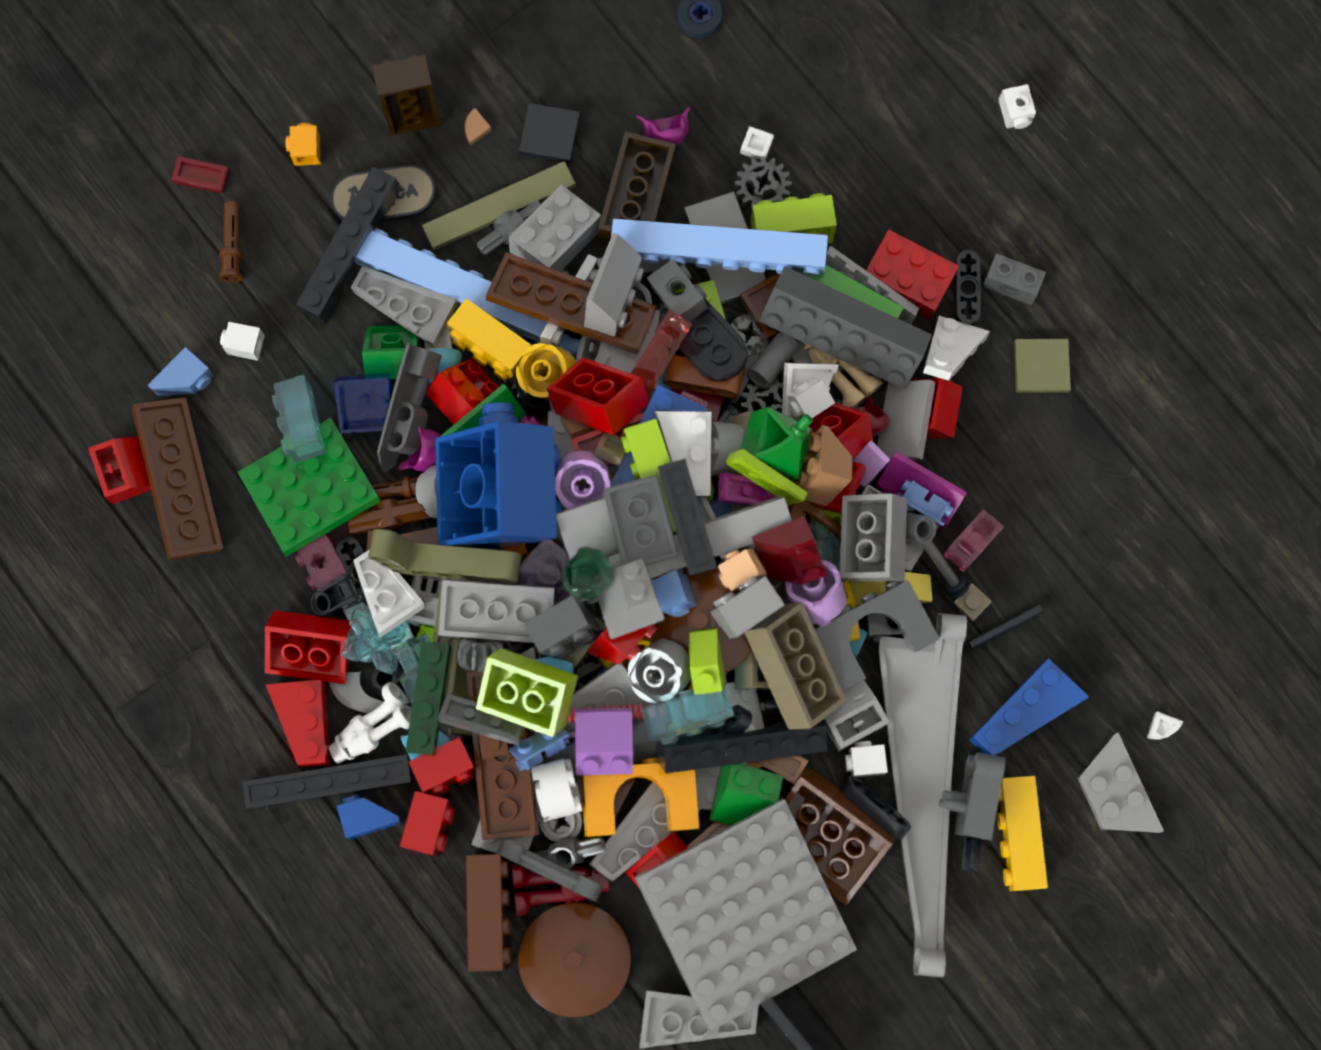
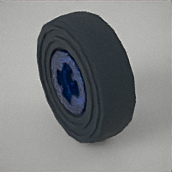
[677,0,723,39]

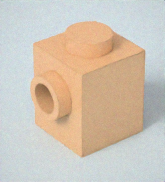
[718,549,767,591]

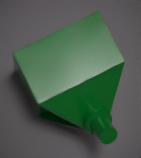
[740,407,813,481]

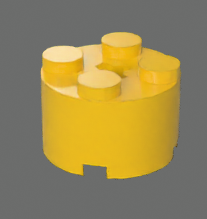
[516,343,576,400]

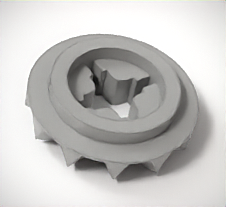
[731,314,769,355]
[539,812,583,842]

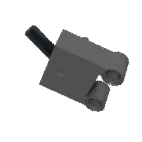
[939,752,1005,874]

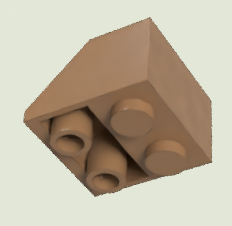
[795,425,852,506]

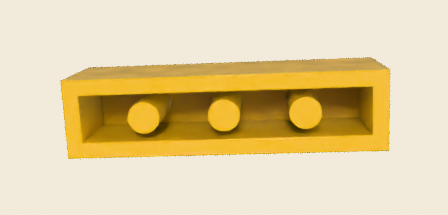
[997,776,1048,892]

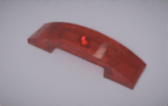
[631,310,693,396]

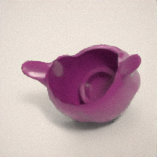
[636,107,691,146]
[398,426,441,471]

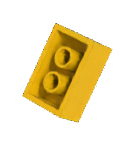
[447,298,531,382]

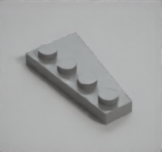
[640,991,759,1048]

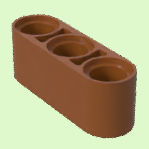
[663,355,744,398]

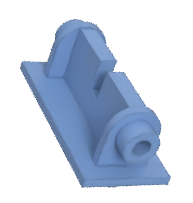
[898,480,954,526]
[508,729,569,771]

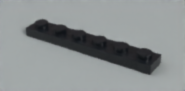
[242,755,412,810]

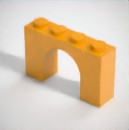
[581,758,699,837]

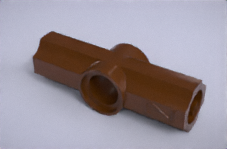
[348,498,431,535]

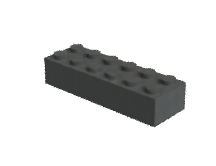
[759,266,932,389]

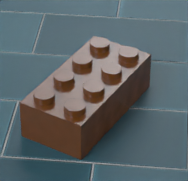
[466,854,511,972]

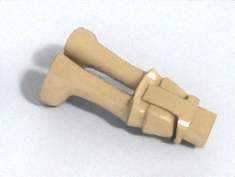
[803,342,883,408]

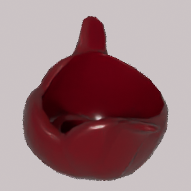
[850,396,890,437]

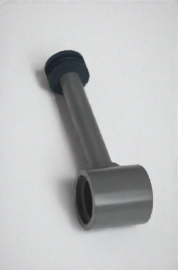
[906,513,969,598]

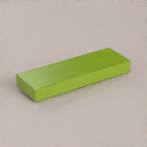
[725,449,808,505]

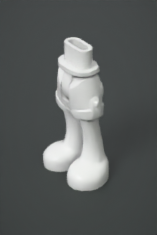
[328,682,412,764]

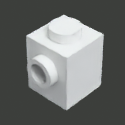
[999,84,1036,129]
[220,322,265,360]
[787,378,835,418]
[845,741,887,777]

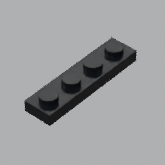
[658,459,717,575]

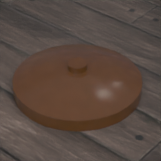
[650,568,752,674]
[518,903,631,1017]

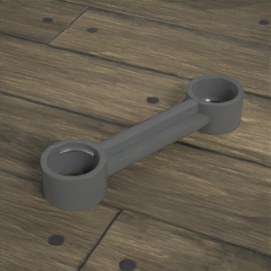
[496,838,603,902]

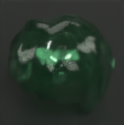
[562,546,614,600]

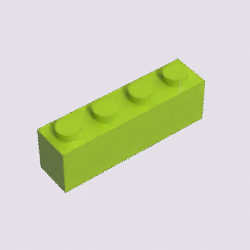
[621,419,676,532]

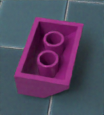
[875,451,967,531]

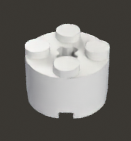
[531,758,582,822]

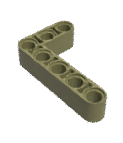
[368,529,522,584]

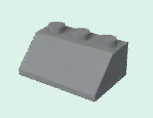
[584,233,645,337]

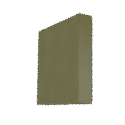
[1014,339,1071,393]

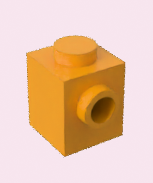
[286,123,321,166]

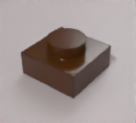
[478,734,511,759]

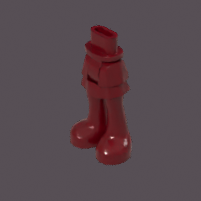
[511,863,609,917]

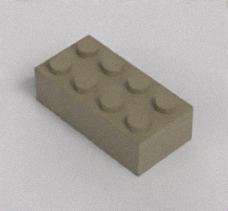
[744,602,847,729]

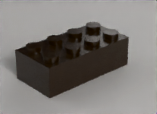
[372,54,442,136]
[598,131,676,241]

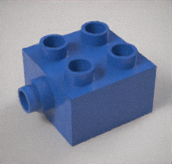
[435,403,562,550]

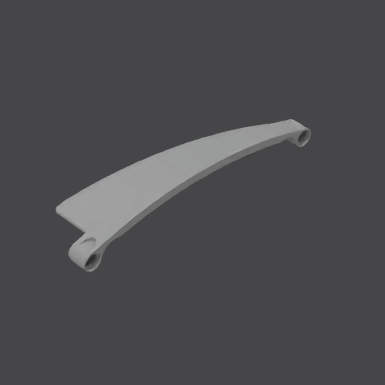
[878,613,967,977]

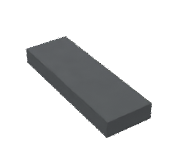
[438,693,525,746]

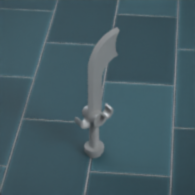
[329,671,462,741]

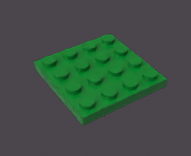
[238,418,381,557]

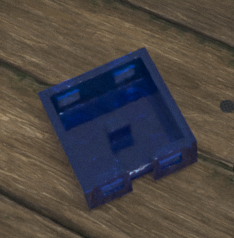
[334,373,392,434]

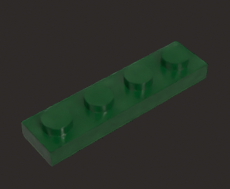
[405,641,451,756]

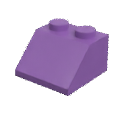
[575,708,633,775]

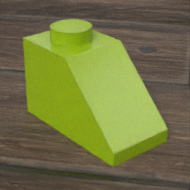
[689,628,727,695]

